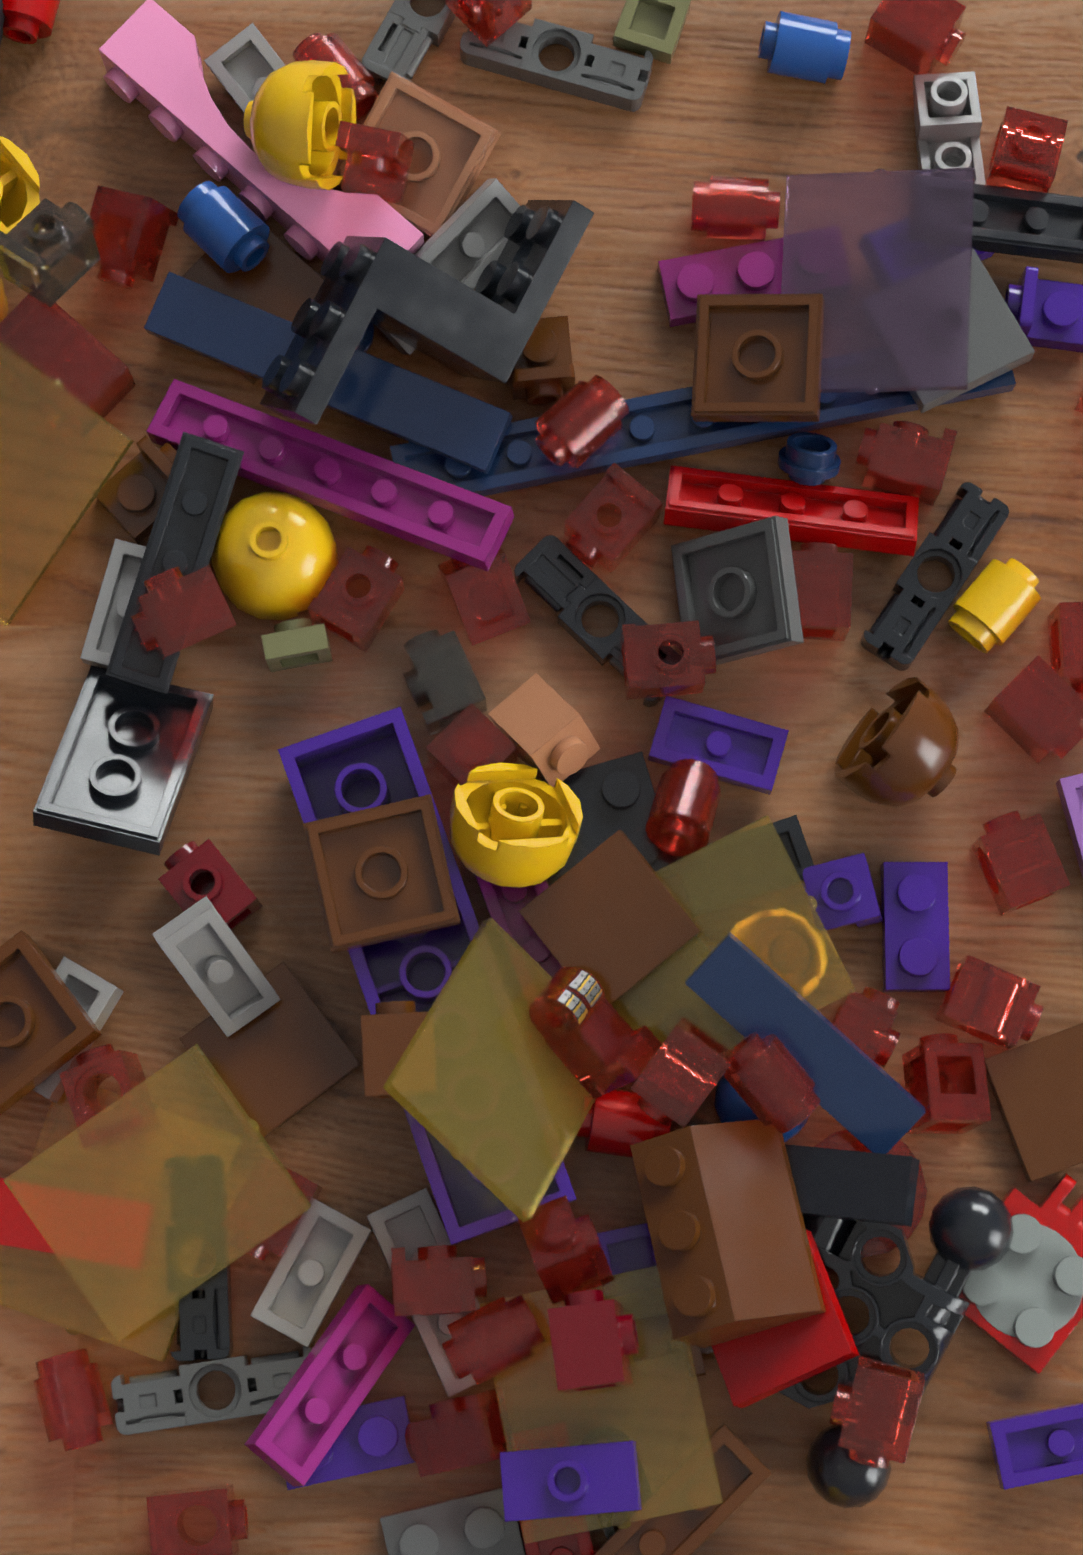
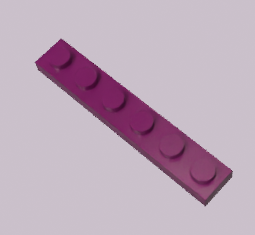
[146,379,515,572]

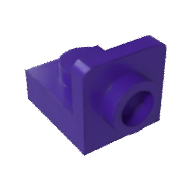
[1004,266,1083,353]
[802,853,883,931]

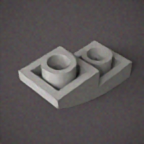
[913,71,986,185]

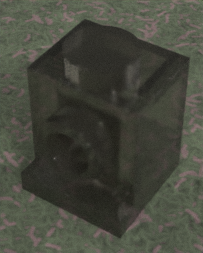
[0,198,101,307]
[402,630,487,736]

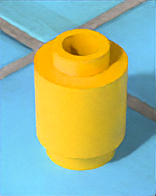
[948,558,1041,654]

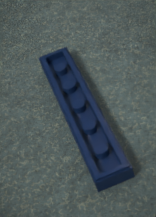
[144,272,513,475]

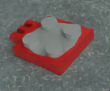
[959,1173,1083,1374]

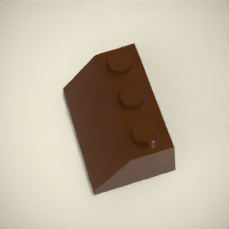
[630,1118,826,1348]

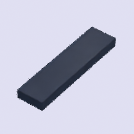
[685,932,926,1154]

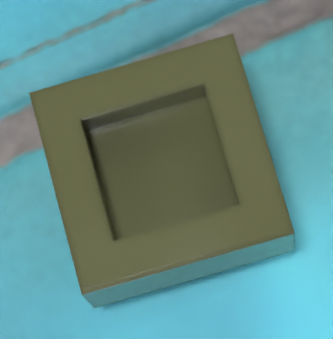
[613,0,691,64]
[261,618,333,672]

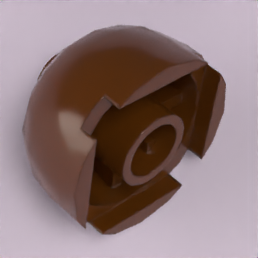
[835,677,959,807]

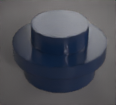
[777,432,841,486]

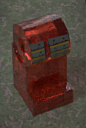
[529,966,662,1099]

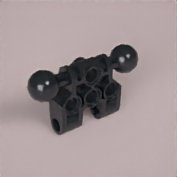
[779,1186,1014,1508]

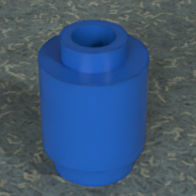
[758,11,851,84]
[177,181,270,273]

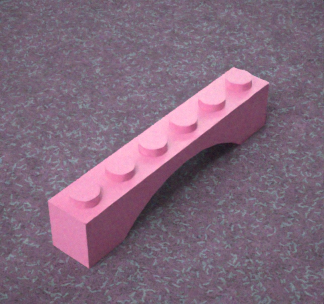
[99,0,424,261]

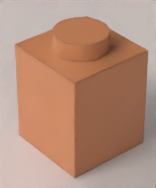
[488,673,601,787]

